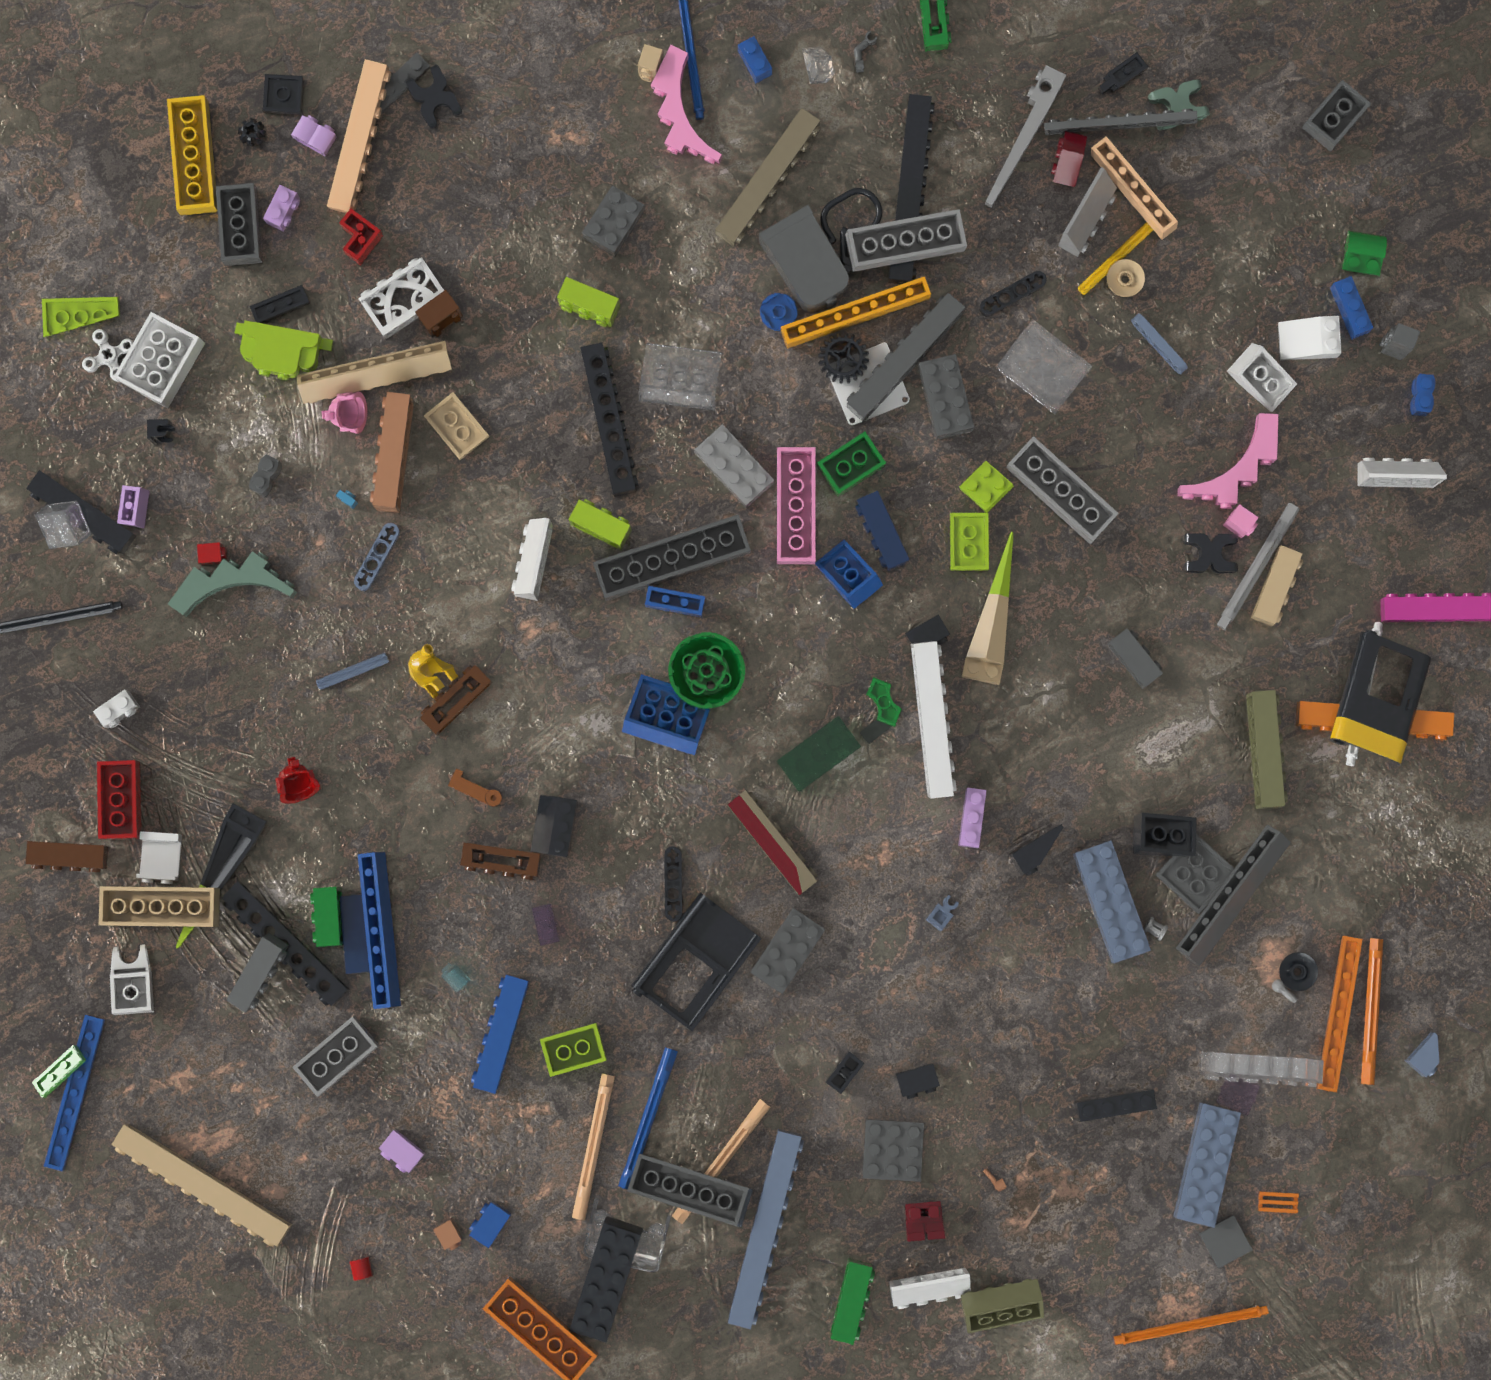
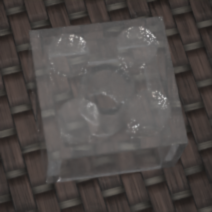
[35,500,91,549]

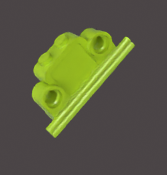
[234,320,334,380]

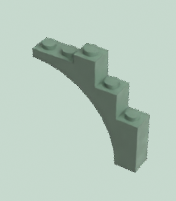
[168,551,297,617]

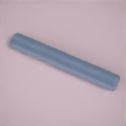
[316,653,389,690]

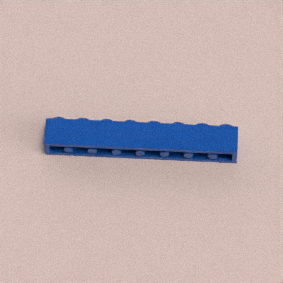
[358,852,401,1009]

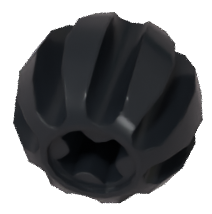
[238,118,266,147]

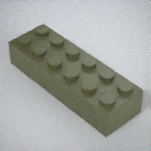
[1246,690,1288,809]

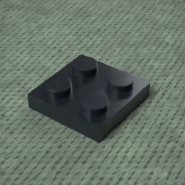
[262,74,303,115]

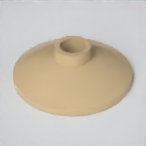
[1107,259,1145,297]

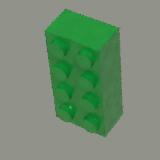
[830,1258,875,1345]

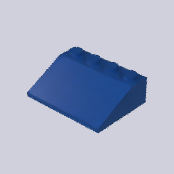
[622,674,710,756]

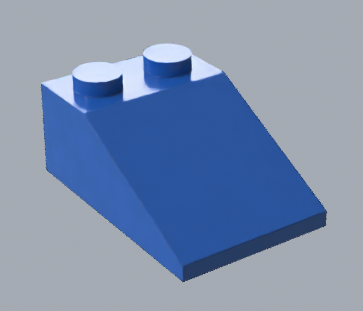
[815,540,883,609]

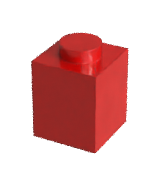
[197,542,227,566]

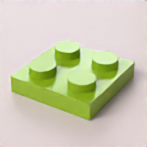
[959,461,1014,513]

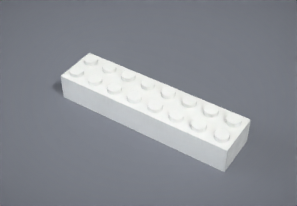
[911,641,957,799]

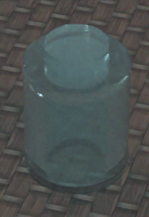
[441,963,471,993]

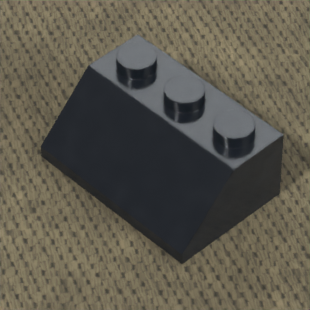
[531,795,578,858]

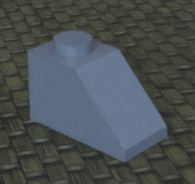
[1405,1032,1439,1077]

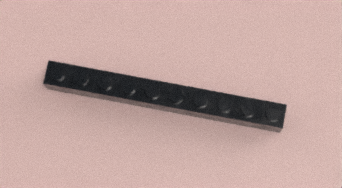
[888,94,935,284]

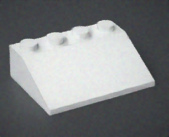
[113,312,205,409]
[1358,458,1447,488]
[511,518,553,601]
[889,1268,971,1309]

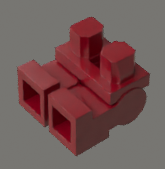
[905,1201,945,1242]

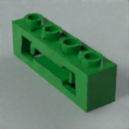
[920,0,951,51]

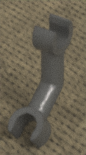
[854,31,877,73]

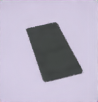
[860,719,892,744]

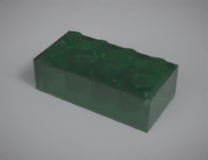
[776,716,861,793]

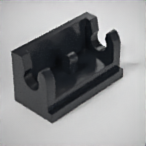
[147,419,175,445]

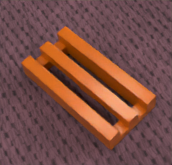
[1258,1191,1299,1213]

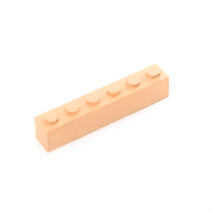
[1091,137,1178,240]

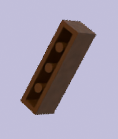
[25,841,108,873]

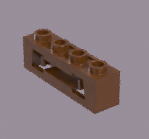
[420,665,493,736]
[460,842,541,880]

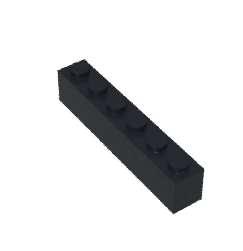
[26,470,136,555]

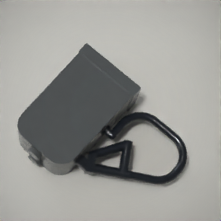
[759,188,883,313]

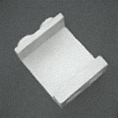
[136,831,182,884]

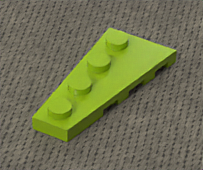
[42,297,120,337]

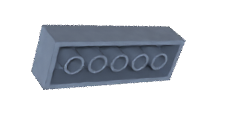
[1073,840,1151,963]
[1173,1103,1241,1228]

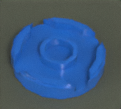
[760,293,797,331]

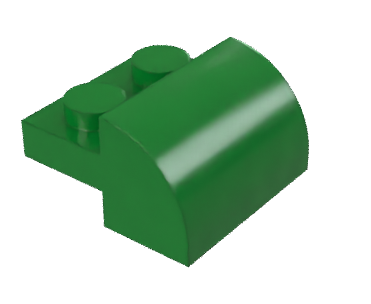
[1341,230,1387,276]

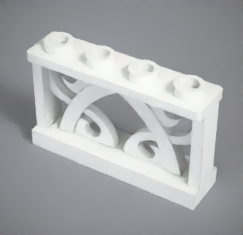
[359,257,444,340]

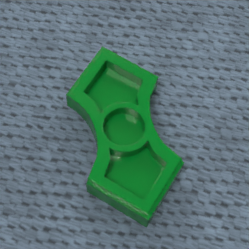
[866,677,902,727]

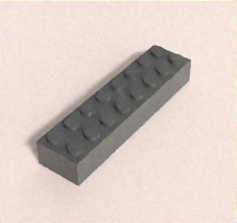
[593,514,751,601]

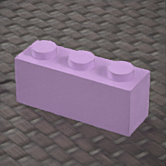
[958,788,986,848]

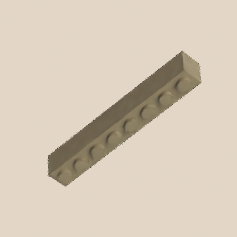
[715,108,821,247]

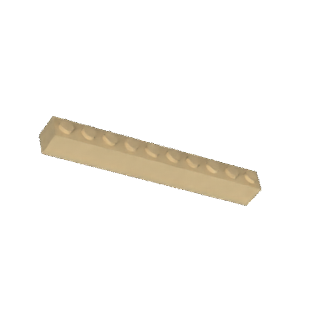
[111,1124,292,1247]

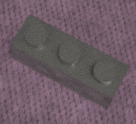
[1379,323,1420,360]
[1107,629,1163,689]

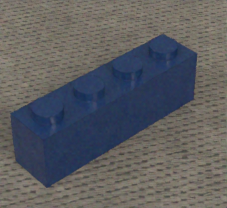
[855,490,909,571]
[340,895,370,974]

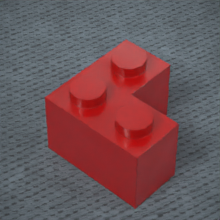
[339,208,383,266]

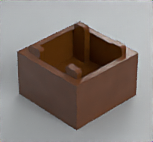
[415,290,463,338]

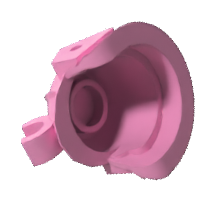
[322,391,367,434]

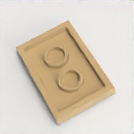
[424,392,489,460]

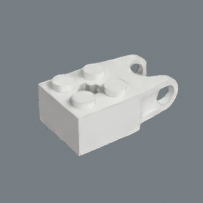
[110,944,154,1015]

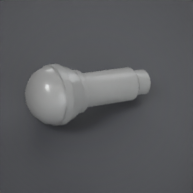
[1272,979,1298,1003]

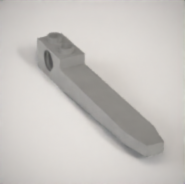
[985,65,1066,208]

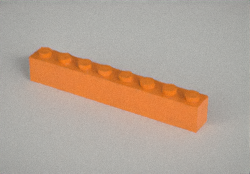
[1296,701,1454,740]

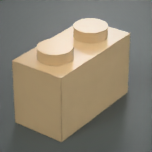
[638,44,663,82]

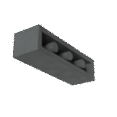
[226,933,289,1013]

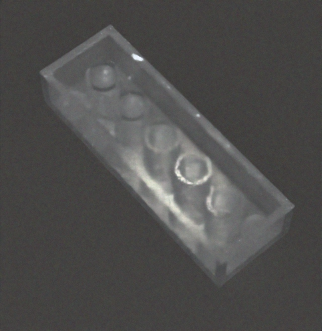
[1199,1051,1324,1087]

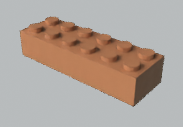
[370,392,414,513]

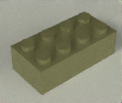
[961,1279,1044,1334]

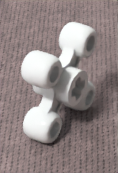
[82,329,134,382]

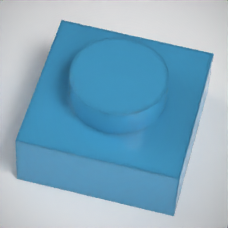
[336,490,358,509]

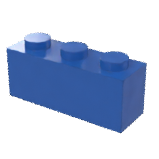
[1330,276,1373,340]
[645,586,705,618]

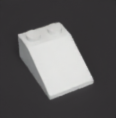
[1278,316,1341,360]
[1227,343,1297,412]

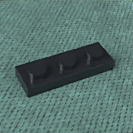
[249,285,310,323]

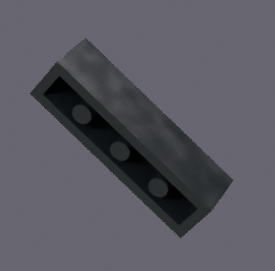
[1075,1089,1157,1122]

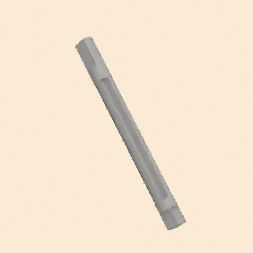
[1217,503,1300,631]

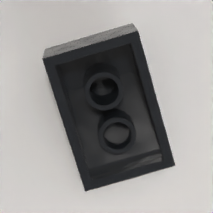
[1133,813,1197,856]
[1009,824,1064,876]

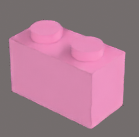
[1223,504,1258,538]

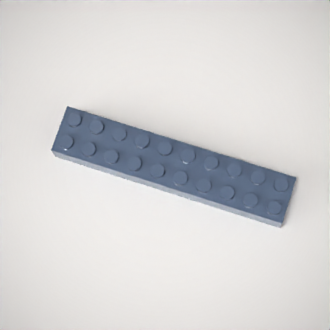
[728,1129,804,1329]

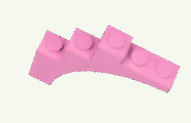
[651,45,723,165]
[1178,413,1278,509]

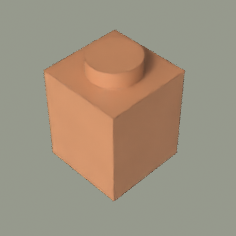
[433,1219,463,1251]

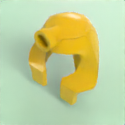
[408,644,458,699]

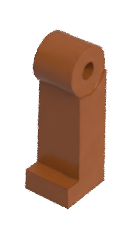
[448,768,502,807]

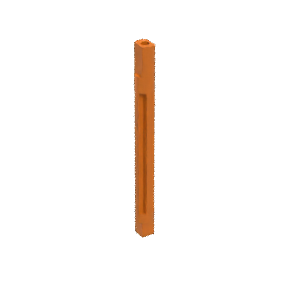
[1361,938,1383,1085]

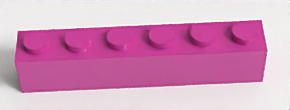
[1381,593,1491,622]

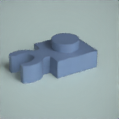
[926,895,959,931]

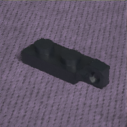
[1098,52,1148,95]

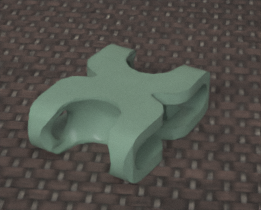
[1148,80,1210,131]

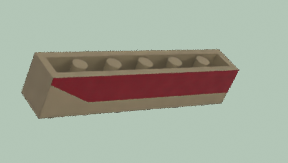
[727,790,818,896]

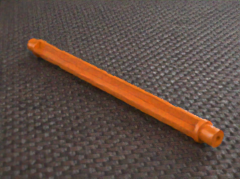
[1113,1306,1269,1345]

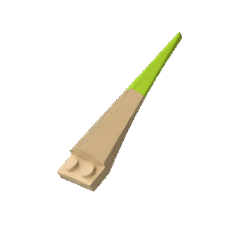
[962,531,1014,685]

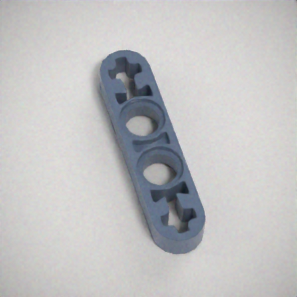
[1131,313,1188,374]
[354,523,400,591]

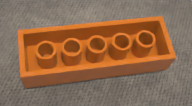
[483,1277,598,1380]

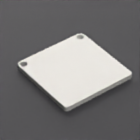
[827,342,910,426]

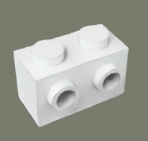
[93,689,140,729]

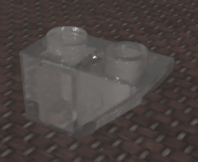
[802,46,835,84]

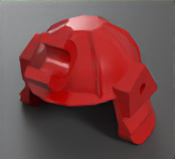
[275,757,320,804]

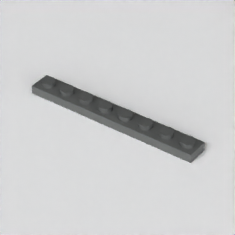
[1044,109,1197,135]

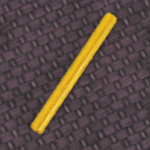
[1078,222,1153,295]

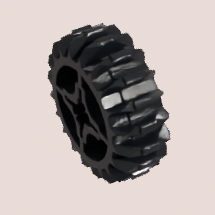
[818,333,869,384]

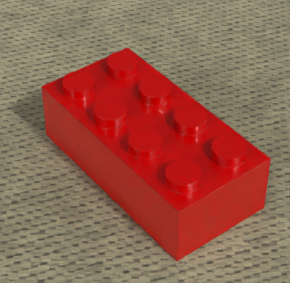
[97,760,141,840]

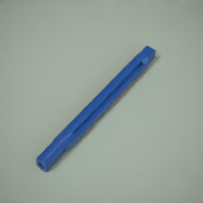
[618,1047,678,1190]

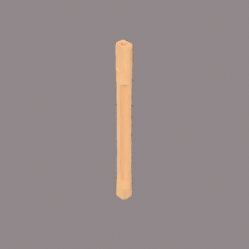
[572,1074,615,1220]
[672,1099,771,1224]

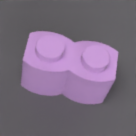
[291,115,336,156]

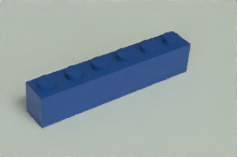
[471,975,529,1094]

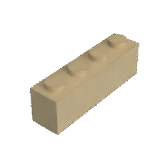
[1251,545,1303,626]

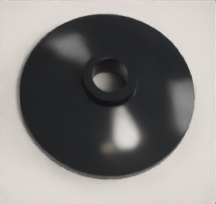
[1279,952,1318,991]

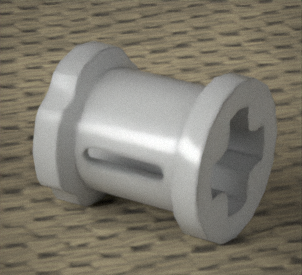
[1143,917,1168,941]

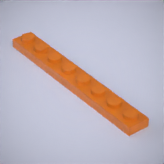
[1316,936,1363,1092]

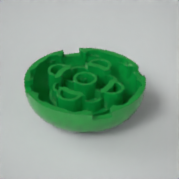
[668,632,745,709]

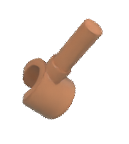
[983,1168,1006,1191]

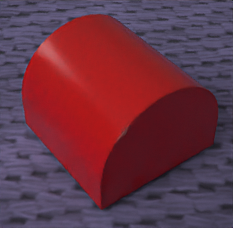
[349,1256,373,1281]

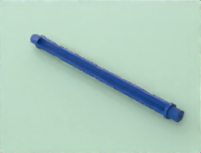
[678,0,705,120]

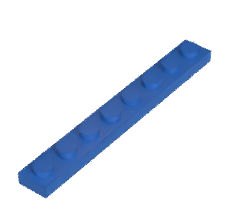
[44,1015,105,1171]

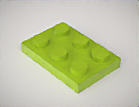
[950,513,989,571]

